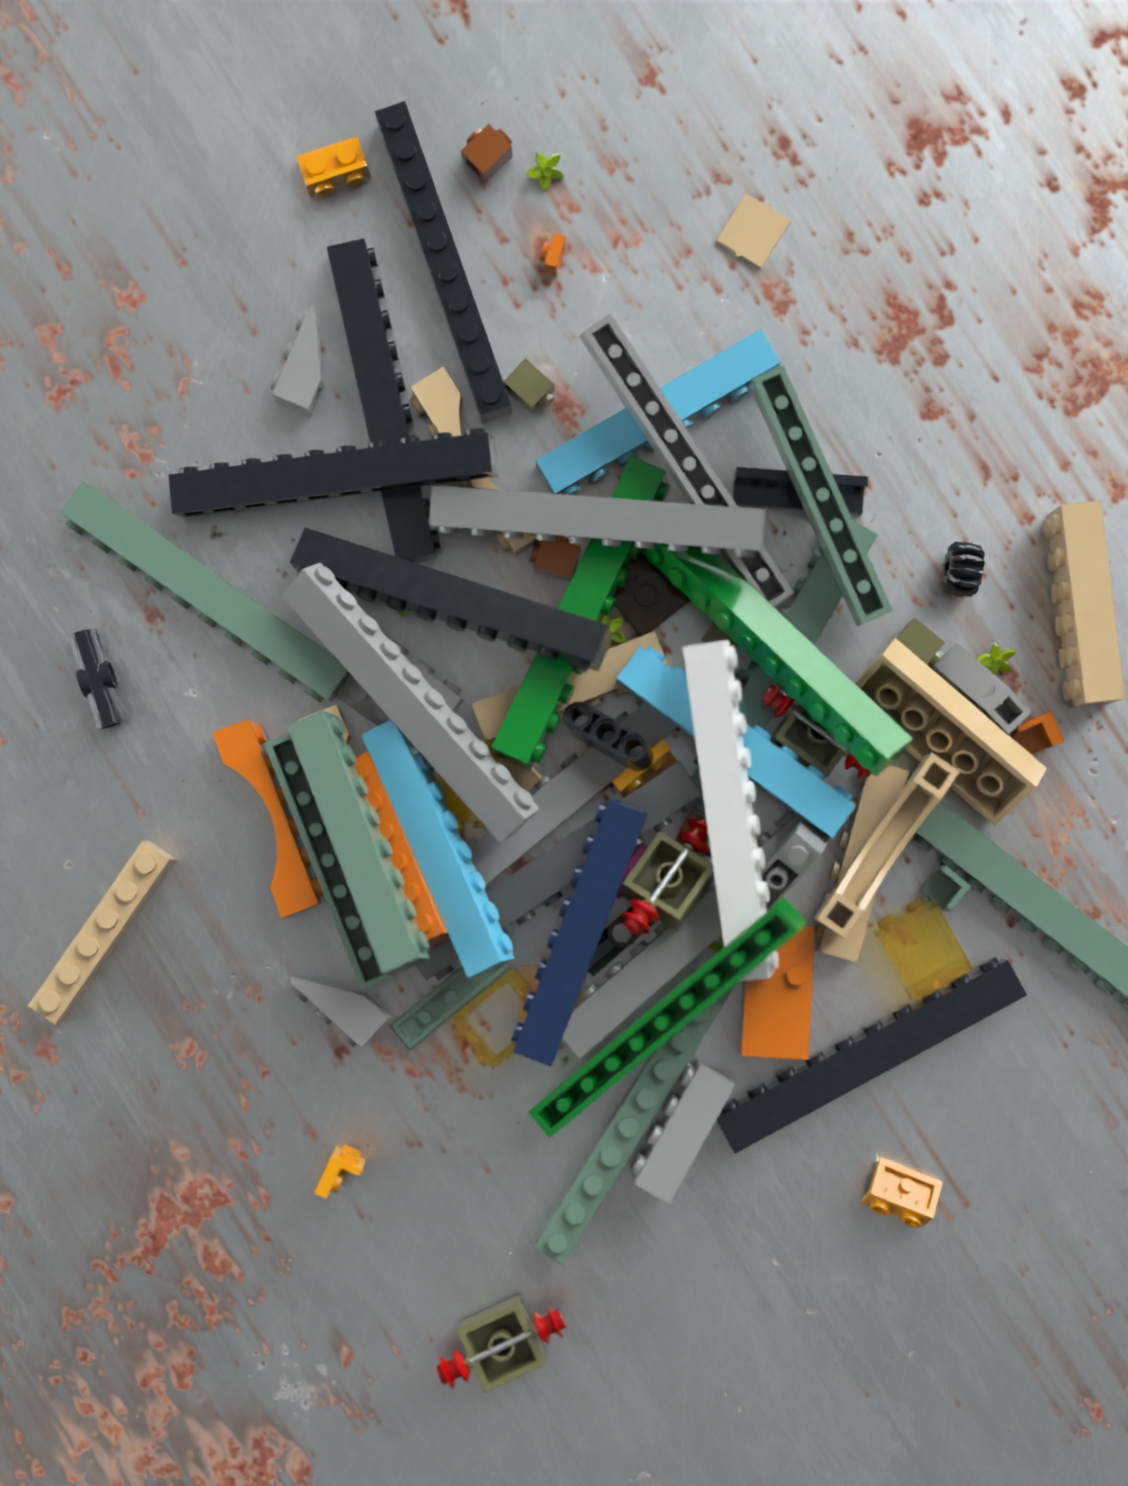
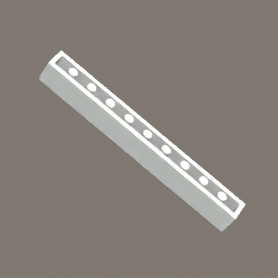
[683,640,778,981]

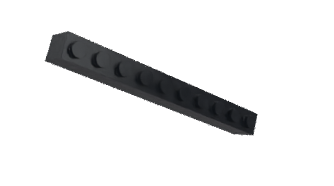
[374,101,512,423]
[327,238,441,563]
[168,428,498,518]
[290,527,613,672]
[717,956,1027,1154]

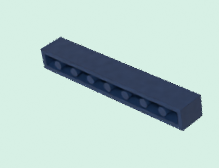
[511,798,648,1067]

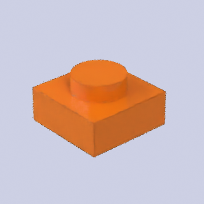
[540,233,566,276]

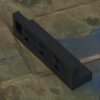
[732,467,868,516]

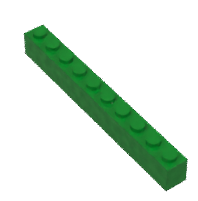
[491,456,670,771]
[641,543,913,777]
[528,897,807,1138]

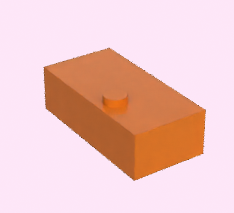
[738,925,815,1060]

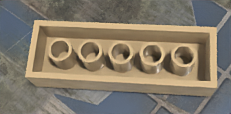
[1043,500,1125,708]
[854,638,1047,826]

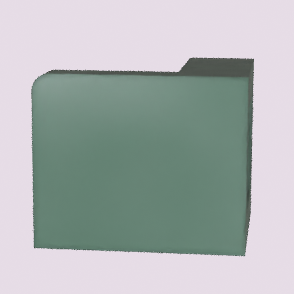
[918,865,971,912]

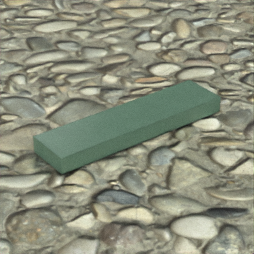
[389,962,512,1051]

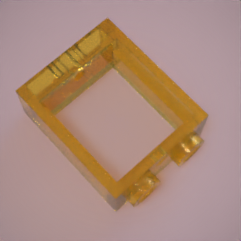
[451,965,536,1070]

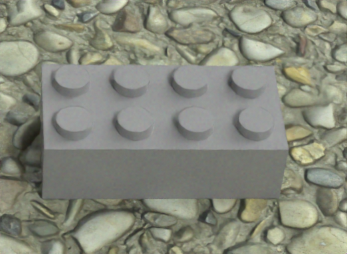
[630,1059,735,1204]

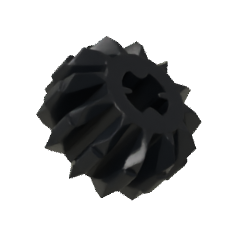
[941,541,985,597]

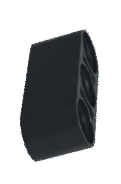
[563,702,654,771]

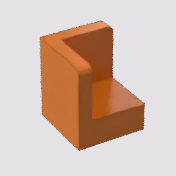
[1010,711,1065,755]

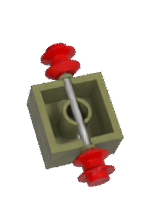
[760,683,872,779]
[622,817,714,936]
[436,1294,567,1393]

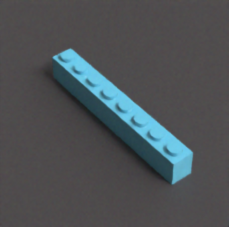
[536,329,781,495]
[616,646,856,838]
[362,719,515,978]

